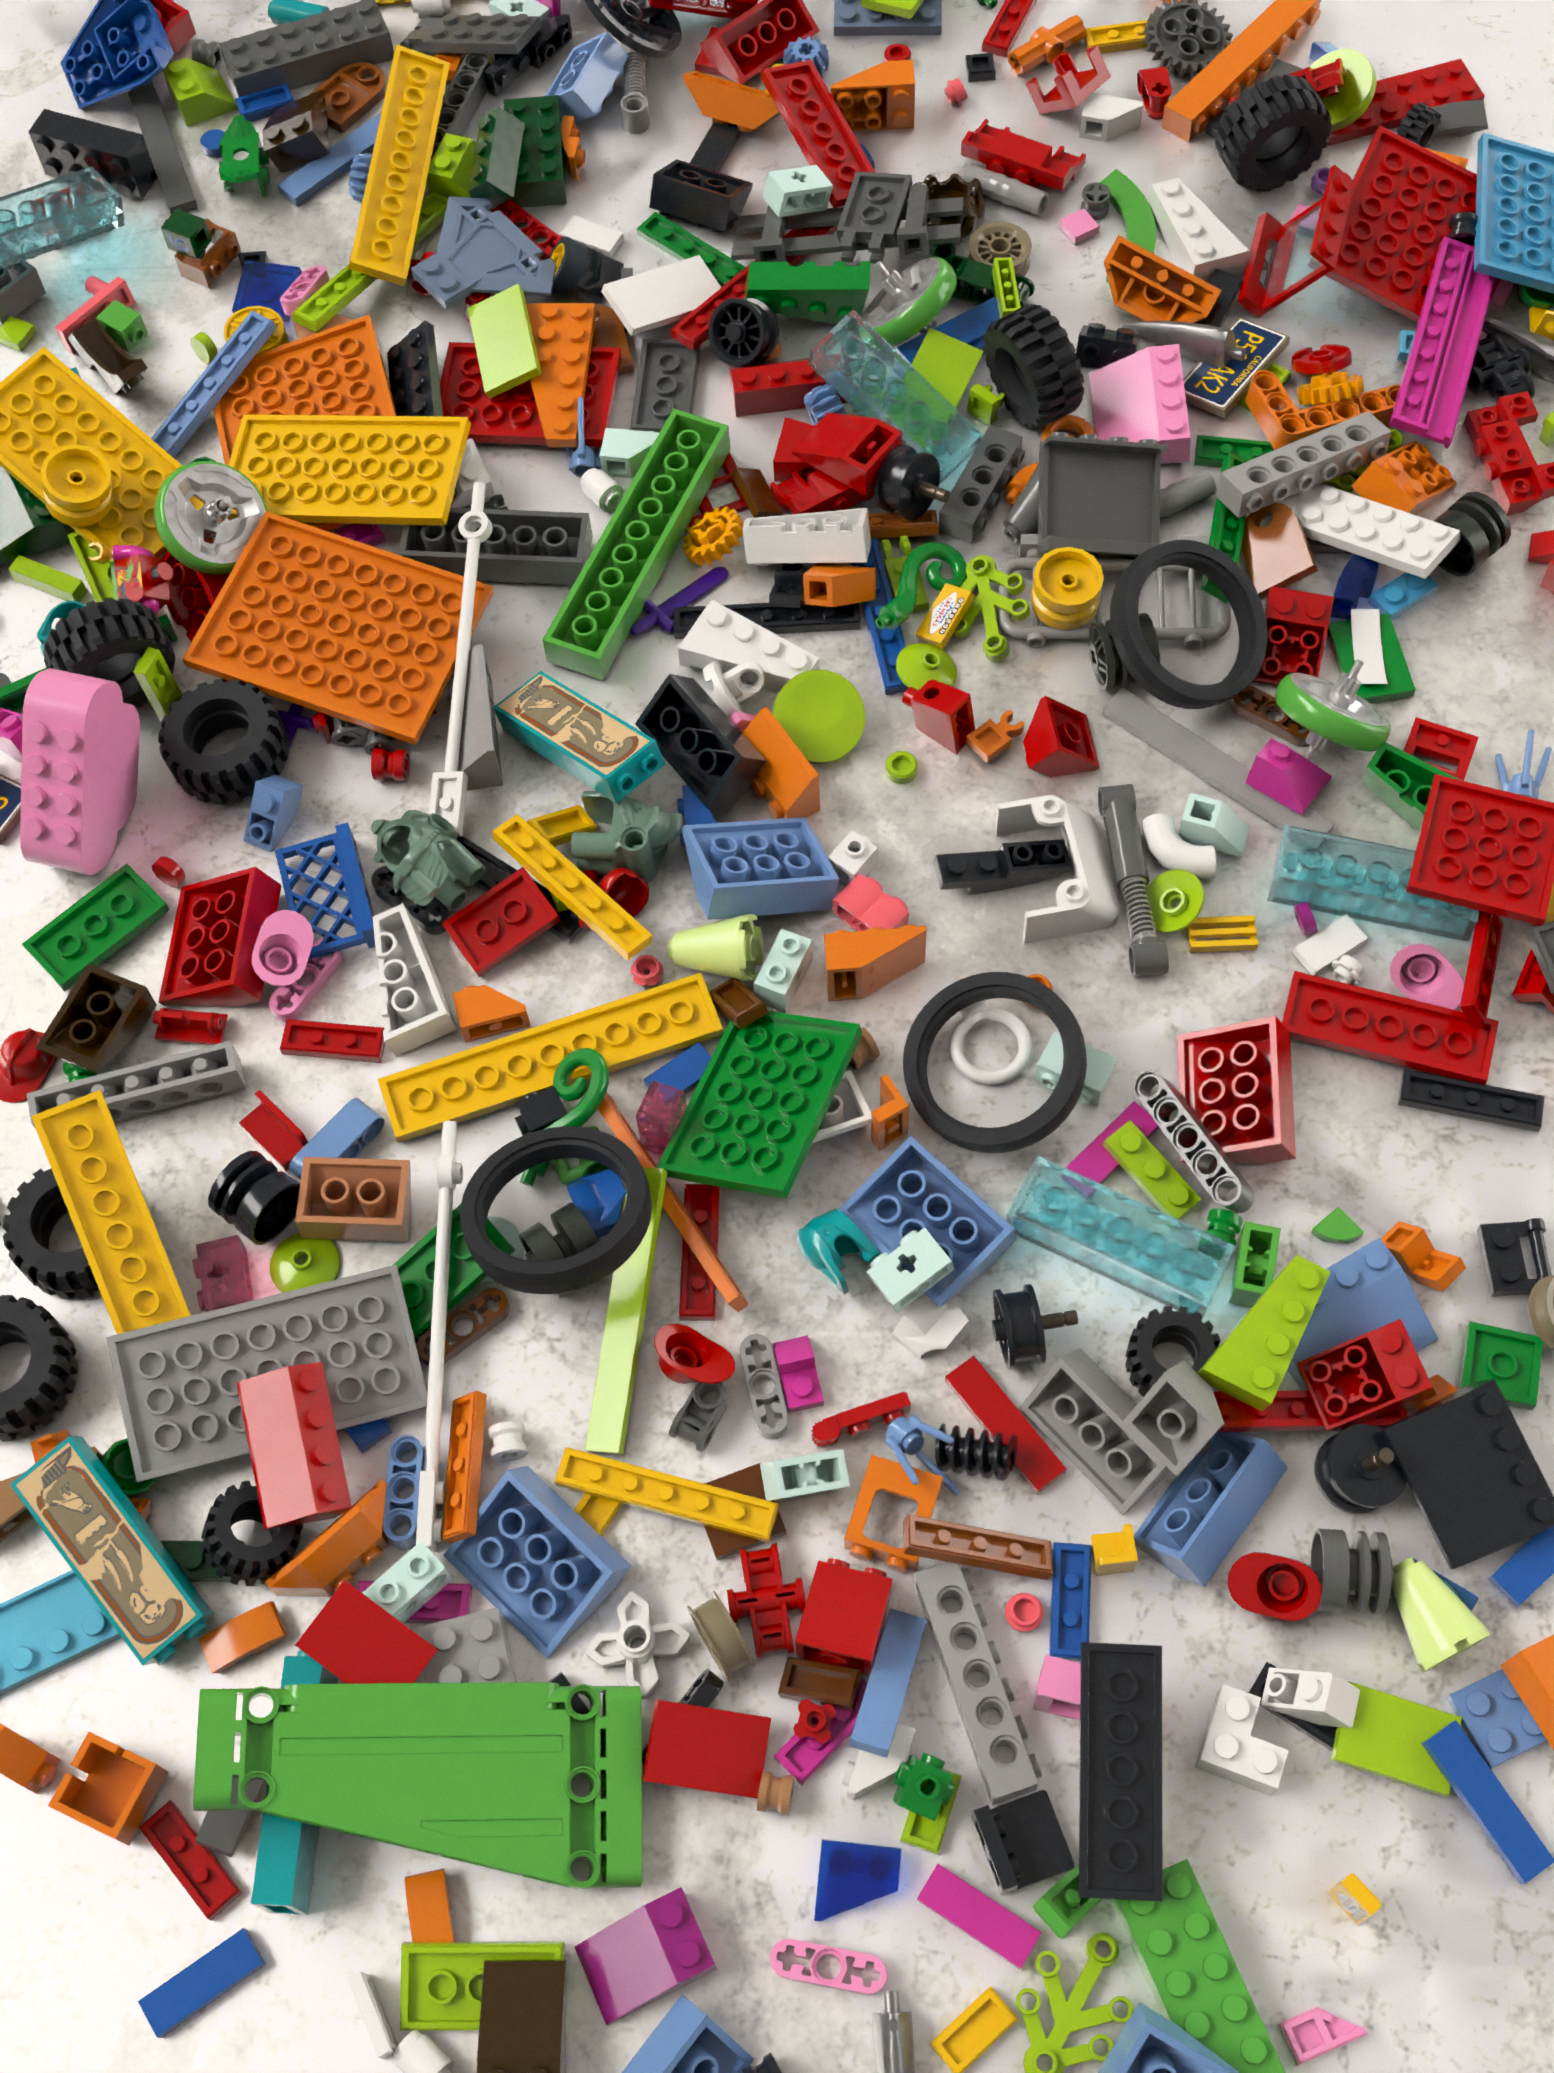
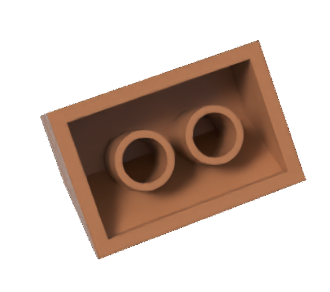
[295,1157,411,1242]

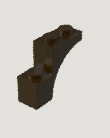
[68,318,148,394]

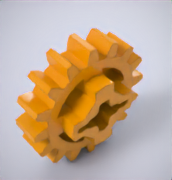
[1297,371,1364,406]
[681,506,744,566]

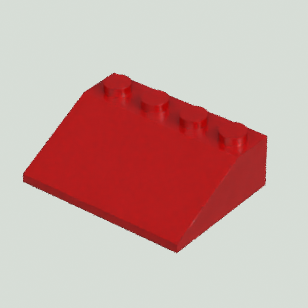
[158,867,282,1007]
[1177,1016,1296,1165]

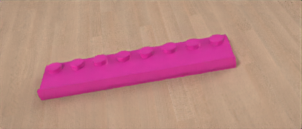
[1389,236,1496,449]

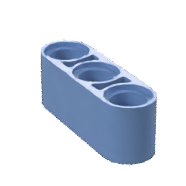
[289,1098,385,1180]
[383,1435,424,1550]

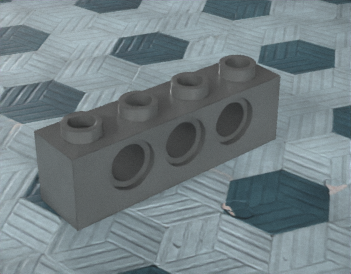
[939,425,1025,544]

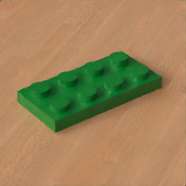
[21,864,170,992]
[393,1204,515,1340]

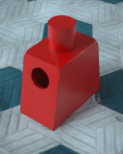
[773,418,819,482]
[902,679,975,755]

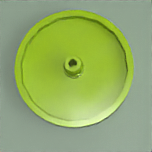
[1310,49,1377,131]
[772,670,865,764]

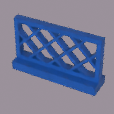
[275,822,375,960]

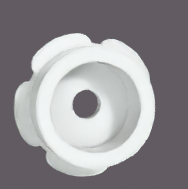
[1332,955,1364,985]

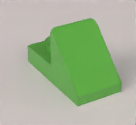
[1033,1864,1103,1939]

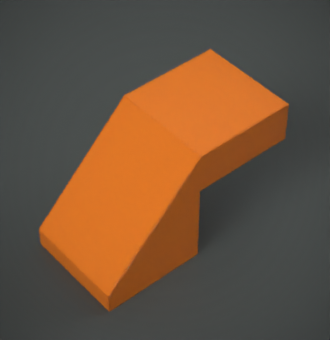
[1381,1221,1466,1292]

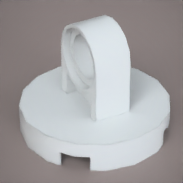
[703,661,764,718]

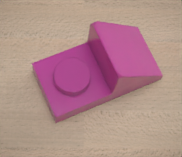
[772,1335,824,1413]

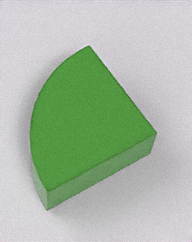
[1311,1207,1364,1243]

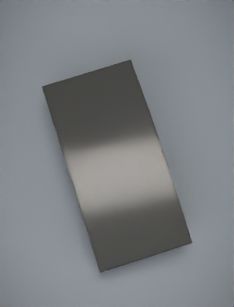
[1430,100,1488,138]
[195,1778,267,1858]

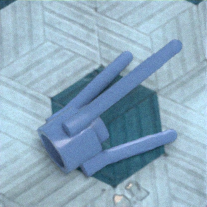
[566,397,601,477]
[1495,729,1552,799]
[885,1415,960,1496]

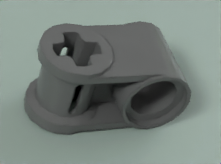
[669,1382,728,1453]

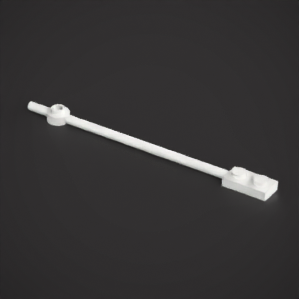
[429,482,492,837]
[416,1121,463,1552]

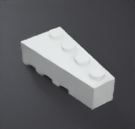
[1149,177,1249,283]
[742,508,871,566]
[678,599,819,693]
[373,903,458,1057]

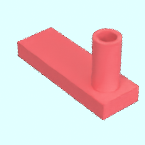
[55,276,136,354]

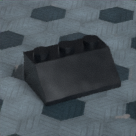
[649,159,753,233]

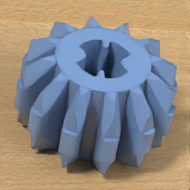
[783,36,829,78]
[348,153,372,203]
[804,384,847,426]

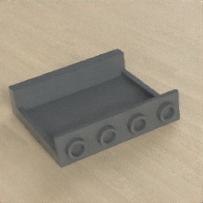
[1038,432,1168,559]

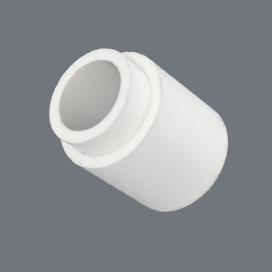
[411,0,452,19]
[580,468,623,511]
[393,2030,454,2073]

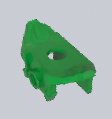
[218,115,270,197]

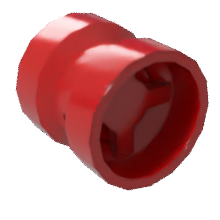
[371,748,410,782]

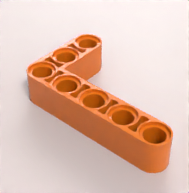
[1246,370,1400,450]

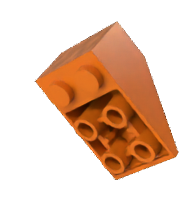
[831,60,915,131]
[1351,440,1457,516]
[824,924,927,1002]

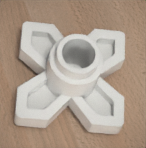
[585,1591,691,1699]

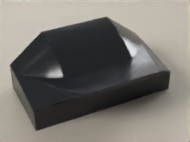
[573,242,624,303]

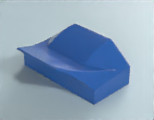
[567,1168,626,1239]

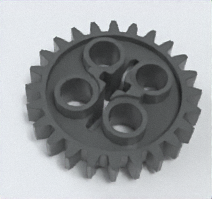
[1144,0,1233,79]

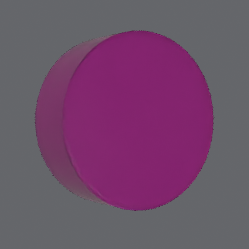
[1293,901,1318,937]

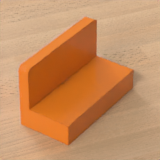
[871,1074,909,1151]

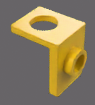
[1529,306,1554,341]

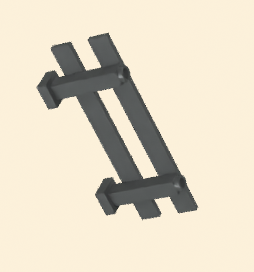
[731,182,964,262]

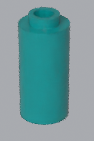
[268,0,330,25]

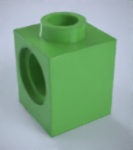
[96,300,148,352]

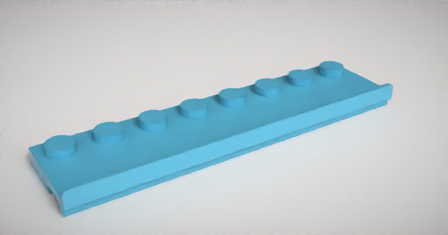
[0,1570,121,1696]

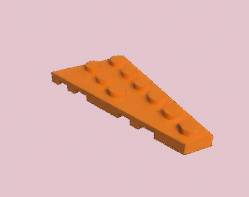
[526,303,597,447]

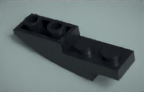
[484,14,573,97]
[933,839,1072,895]

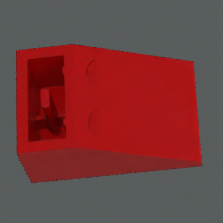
[792,412,902,496]
[1253,586,1334,685]
[1297,1319,1437,1432]

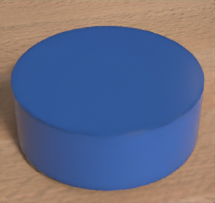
[200,129,225,157]

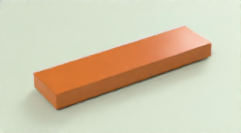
[441,1391,487,1543]

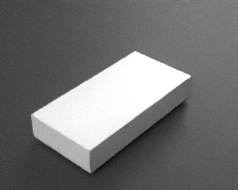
[560,215,624,258]
[1292,914,1368,976]
[347,1971,397,2060]

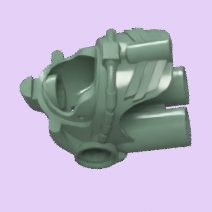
[571,791,683,883]
[371,810,486,911]

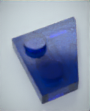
[814,1839,902,1921]

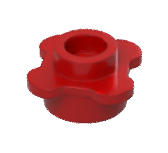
[793,1699,836,1744]

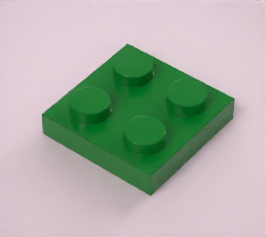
[1458,1321,1543,1411]

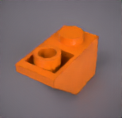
[803,563,876,607]

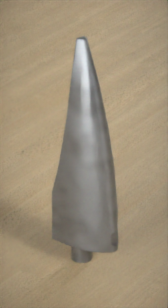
[1482,317,1554,383]
[1122,321,1246,368]
[872,1990,915,2073]

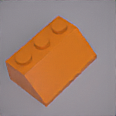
[742,707,820,819]

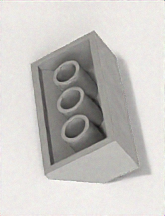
[446,644,503,790]
[1019,1348,1170,1515]

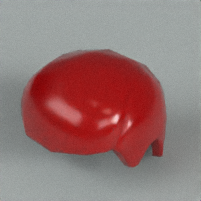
[598,867,650,918]

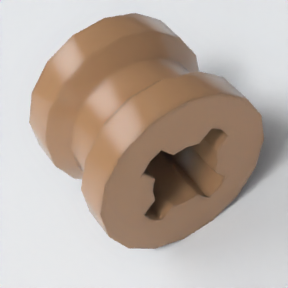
[849,1027,880,1070]
[757,1770,795,1816]

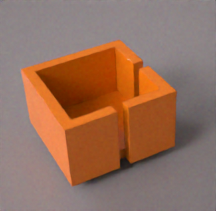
[48,1732,168,1846]

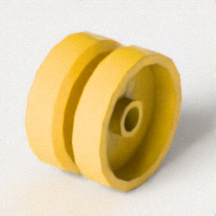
[40,444,113,527]
[1030,547,1104,630]

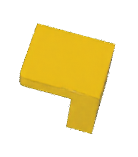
[1090,1524,1138,1576]

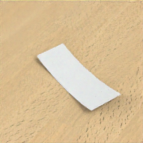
[1351,609,1388,684]

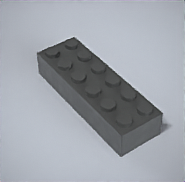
[219,0,394,97]
[398,507,593,585]

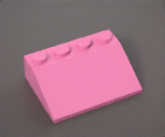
[1089,344,1191,464]

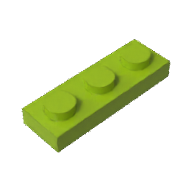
[1102,1120,1201,1224]

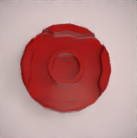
[1292,344,1352,374]

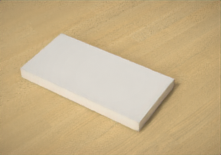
[601,255,721,336]

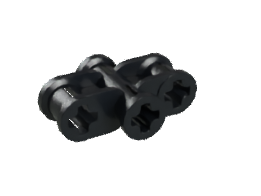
[1467,332,1535,403]

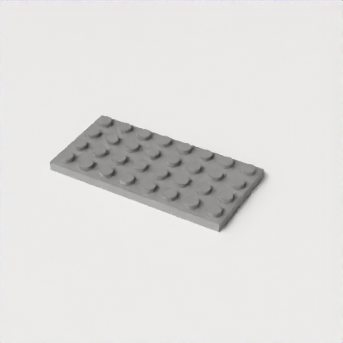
[106,1264,428,1483]

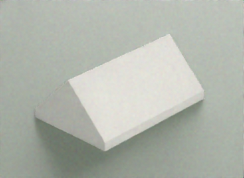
[812,1070,872,1143]

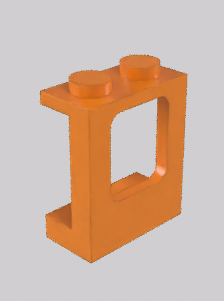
[844,1454,943,1573]

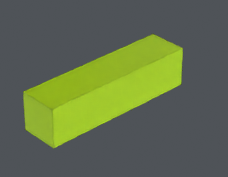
[992,257,1021,318]
[8,555,88,602]

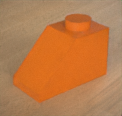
[452,985,531,1043]
[0,1723,60,1794]

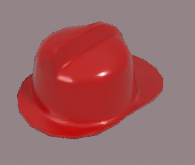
[0,1028,57,1103]
[654,1323,735,1384]
[1228,1552,1321,1621]

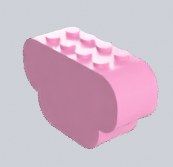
[20,668,140,875]

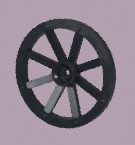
[584,0,682,58]

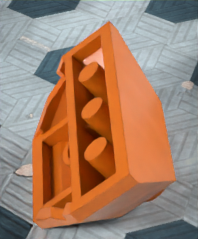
[683,71,781,133]
[1104,235,1222,323]
[265,1479,389,1597]

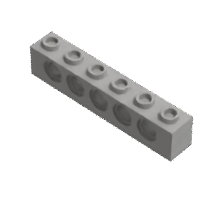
[1216,411,1392,518]
[27,1040,246,1129]
[913,1562,1042,1805]

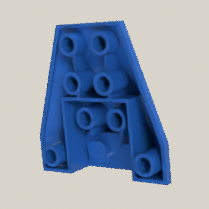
[60,0,174,110]

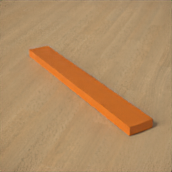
[598,1092,748,1313]

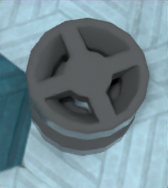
[192,39,223,70]
[1080,182,1111,220]

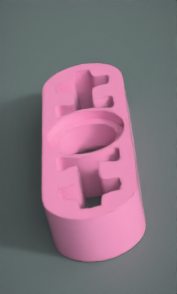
[280,266,330,316]
[269,938,343,1023]
[770,1939,887,1995]

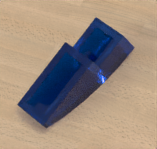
[1330,554,1379,620]

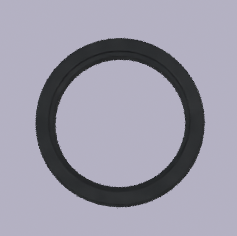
[1110,540,1268,709]
[903,972,1087,1153]
[460,1126,652,1294]

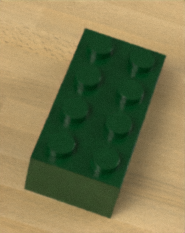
[503,95,567,208]

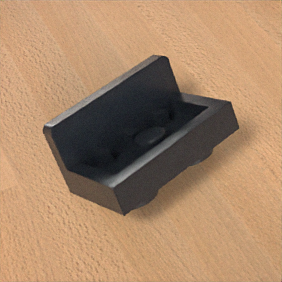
[1076,323,1141,368]

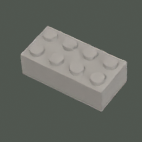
[411,1607,517,1683]

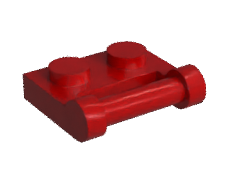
[1404,717,1479,781]

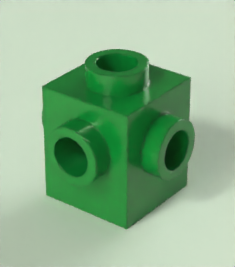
[892,1752,954,1821]

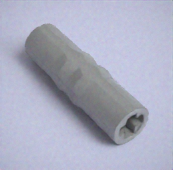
[963,163,1048,216]
[1160,470,1216,519]

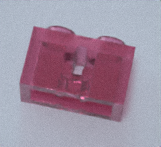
[636,1080,687,1155]
[192,1235,254,1312]

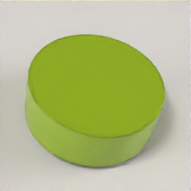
[191,332,218,364]
[885,751,918,784]

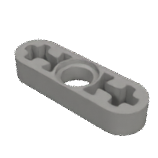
[740,1334,789,1439]

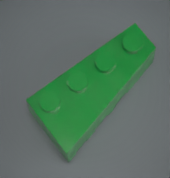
[744,261,871,327]
[1362,742,1460,832]

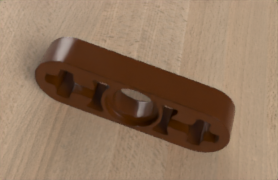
[1231,685,1310,747]
[417,1288,510,1366]

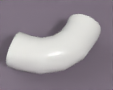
[1142,813,1216,879]

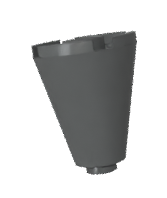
[1003,464,1039,543]

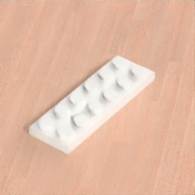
[1265,483,1460,579]

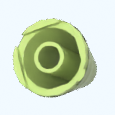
[667,914,763,981]
[1392,1557,1491,1673]

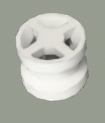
[488,1421,528,1462]

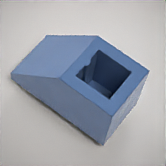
[243,775,304,852]

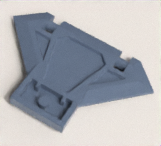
[411,197,556,310]

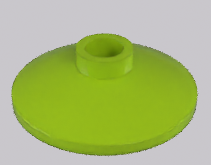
[896,643,957,690]
[1145,869,1205,933]
[269,1233,340,1293]

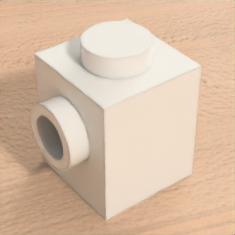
[828,830,878,886]

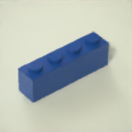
[896,297,1000,377]

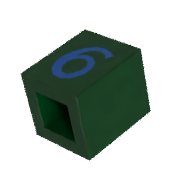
[161,208,212,260]

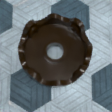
[923,174,985,239]

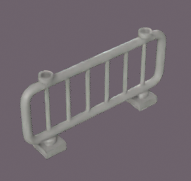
[998,534,1231,650]

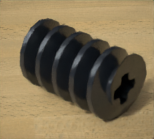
[935,1423,1018,1481]

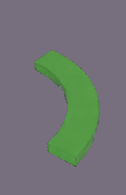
[1100,169,1156,283]

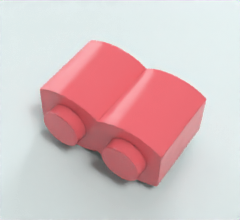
[832,874,909,931]

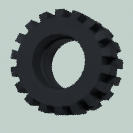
[1125,1306,1221,1397]
[201,1480,303,1586]

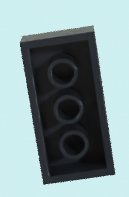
[28,109,158,200]
[635,674,766,810]

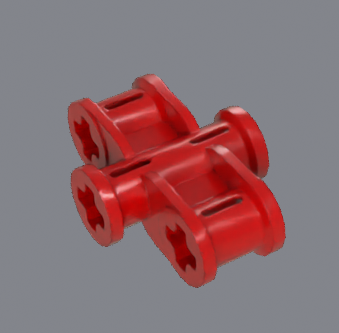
[727,1543,806,1659]

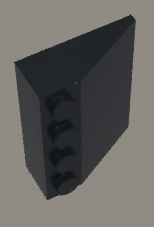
[1381,1379,1554,1570]

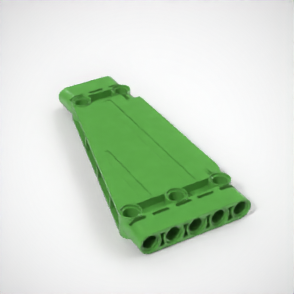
[193,1682,643,1889]

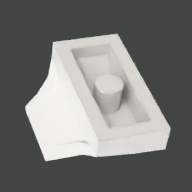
[892,1293,970,1359]

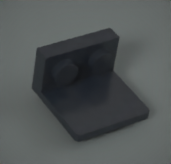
[971,1790,1075,1896]

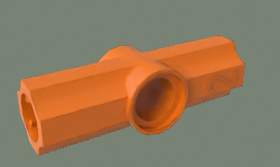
[1008,15,1086,76]

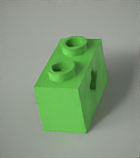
[1229,1221,1281,1307]

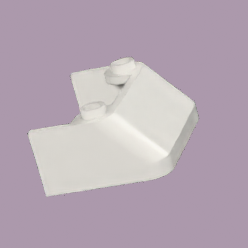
[995,795,1119,943]

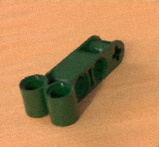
[930,243,1035,307]

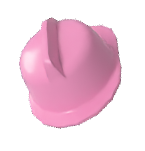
[251,910,314,987]
[1390,944,1464,1010]

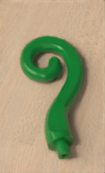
[875,542,967,630]
[519,1048,609,1187]

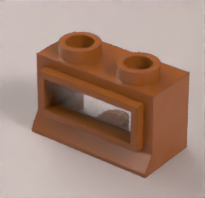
[174,218,241,288]

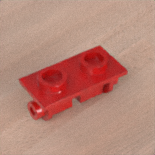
[152,1008,228,1045]

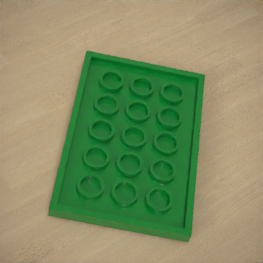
[656,1011,863,1199]

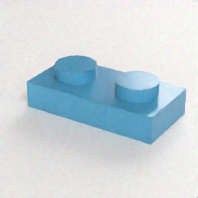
[1368,572,1438,621]

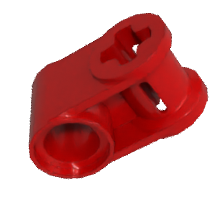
[1137,66,1172,120]

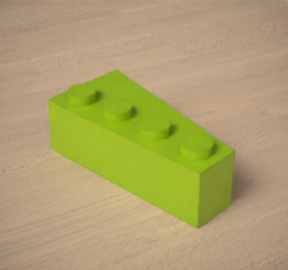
[1197,1255,1331,1411]

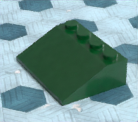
[0,466,68,563]

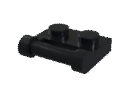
[1477,1218,1552,1297]

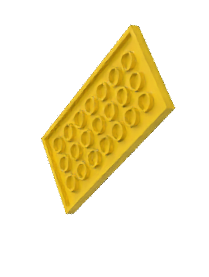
[0,347,204,562]
[227,414,471,526]

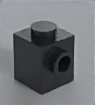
[514,1086,567,1136]

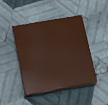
[704,1463,787,1561]

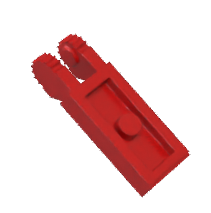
[811,1391,911,1448]

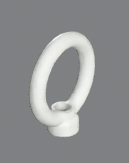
[950,1000,1032,1085]

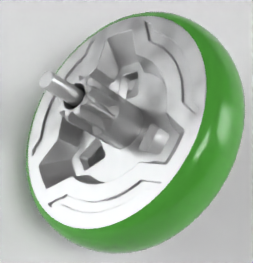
[861,257,957,349]
[154,461,268,575]
[1275,659,1391,761]

